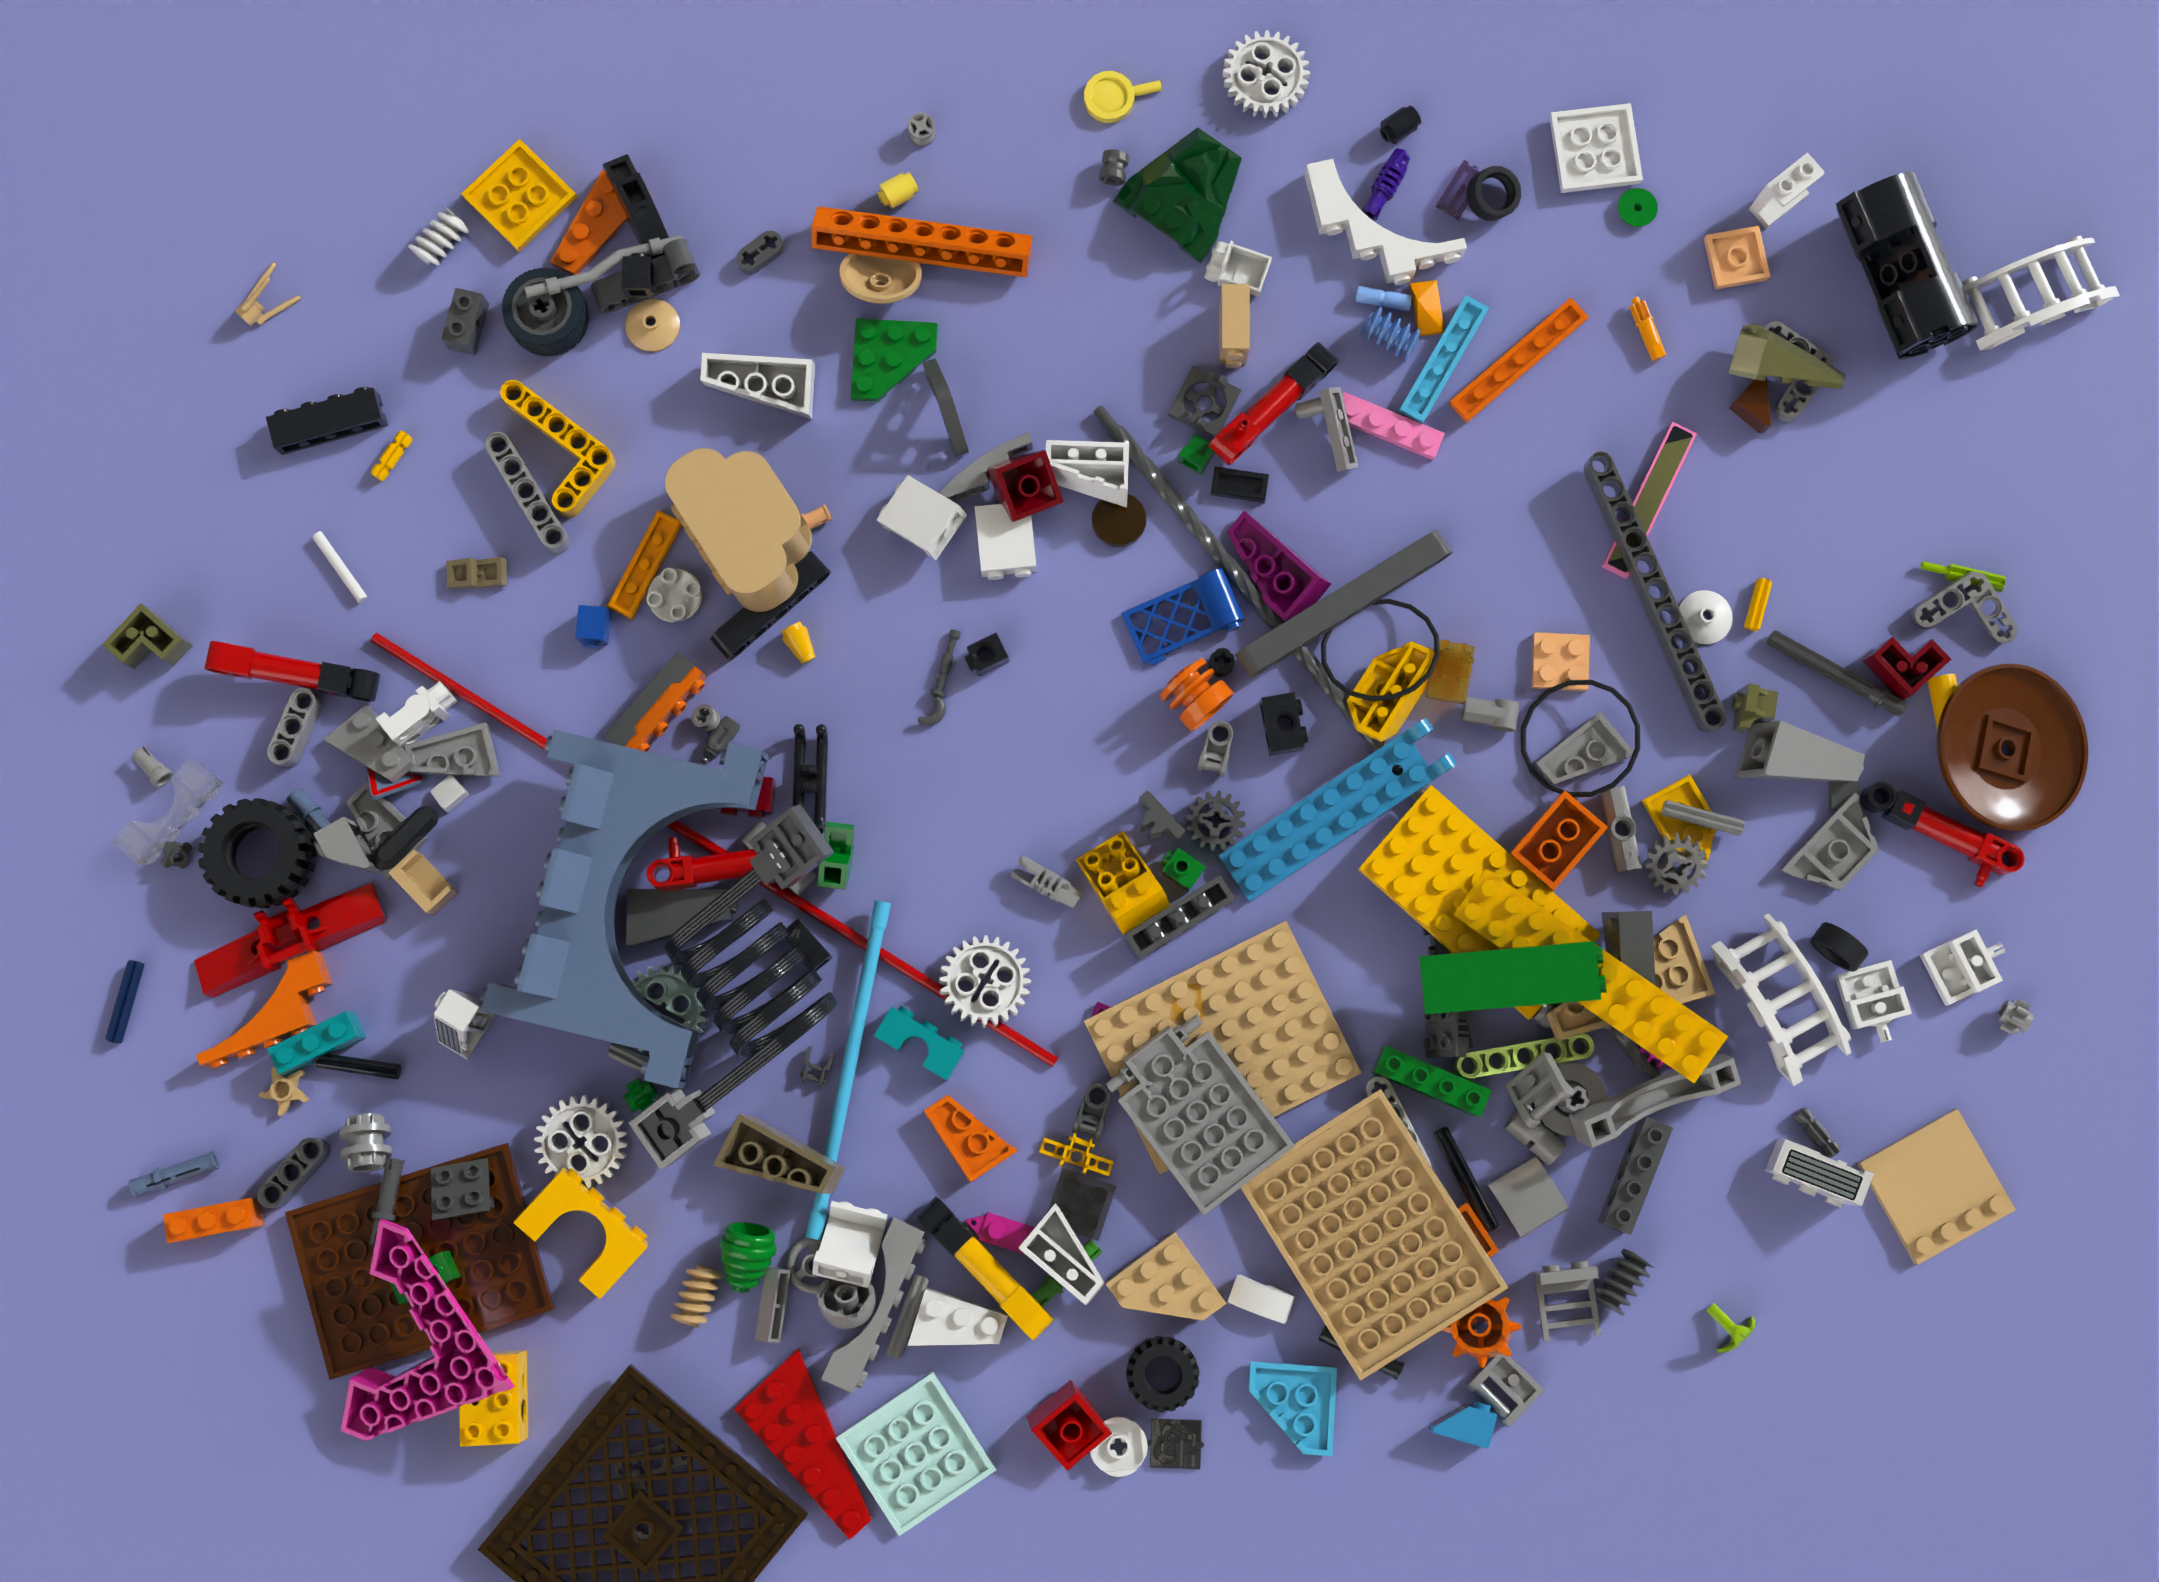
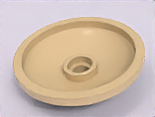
[840,253,922,304]

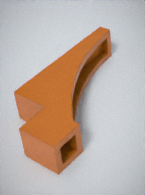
[196,951,332,1069]

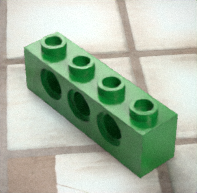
[1371,1045,1492,1117]

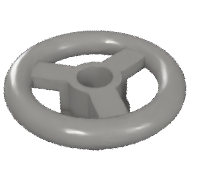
[786,1237,822,1294]

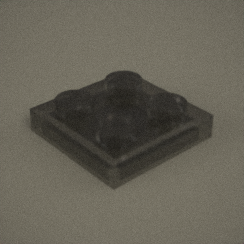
[1047,1168,1117,1241]

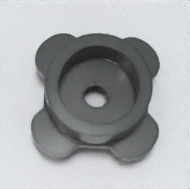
[161,841,192,869]

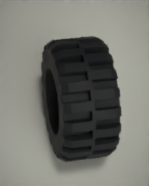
[198,798,317,909]

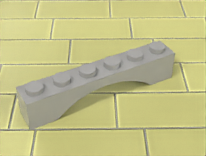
[1569,1052,1741,1148]
[821,1217,928,1393]

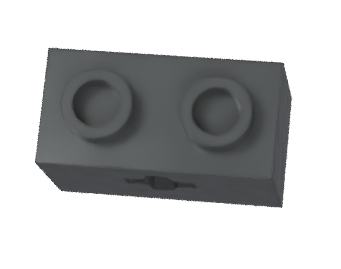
[441,288,489,355]

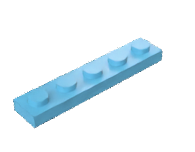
[1399,295,1489,424]

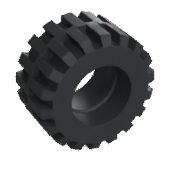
[1126,1336,1200,1413]

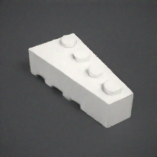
[700,353,815,419]

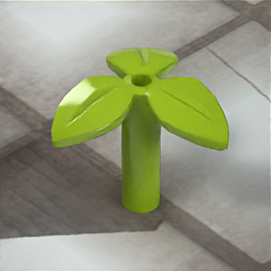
[1707,1303,1756,1353]

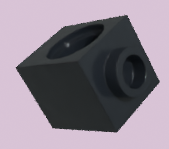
[621,253,654,297]
[964,633,1009,676]

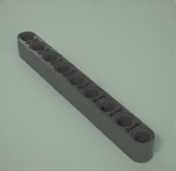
[1235,529,1453,679]

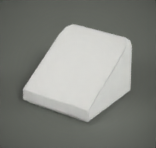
[430,775,470,813]

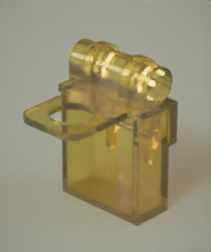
[1425,639,1475,705]

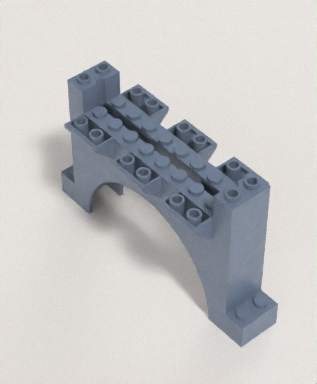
[479,730,769,1089]

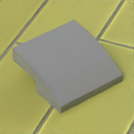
[1488,1156,1569,1239]

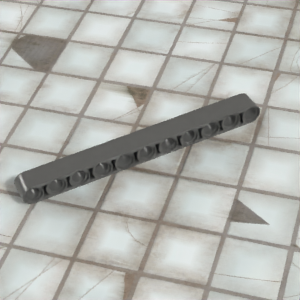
[1583,451,1727,733]

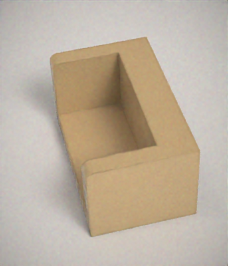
[389,850,458,916]

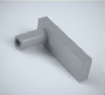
[1295,387,1359,472]

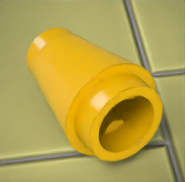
[781,621,816,665]

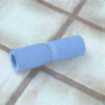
[1355,286,1412,312]

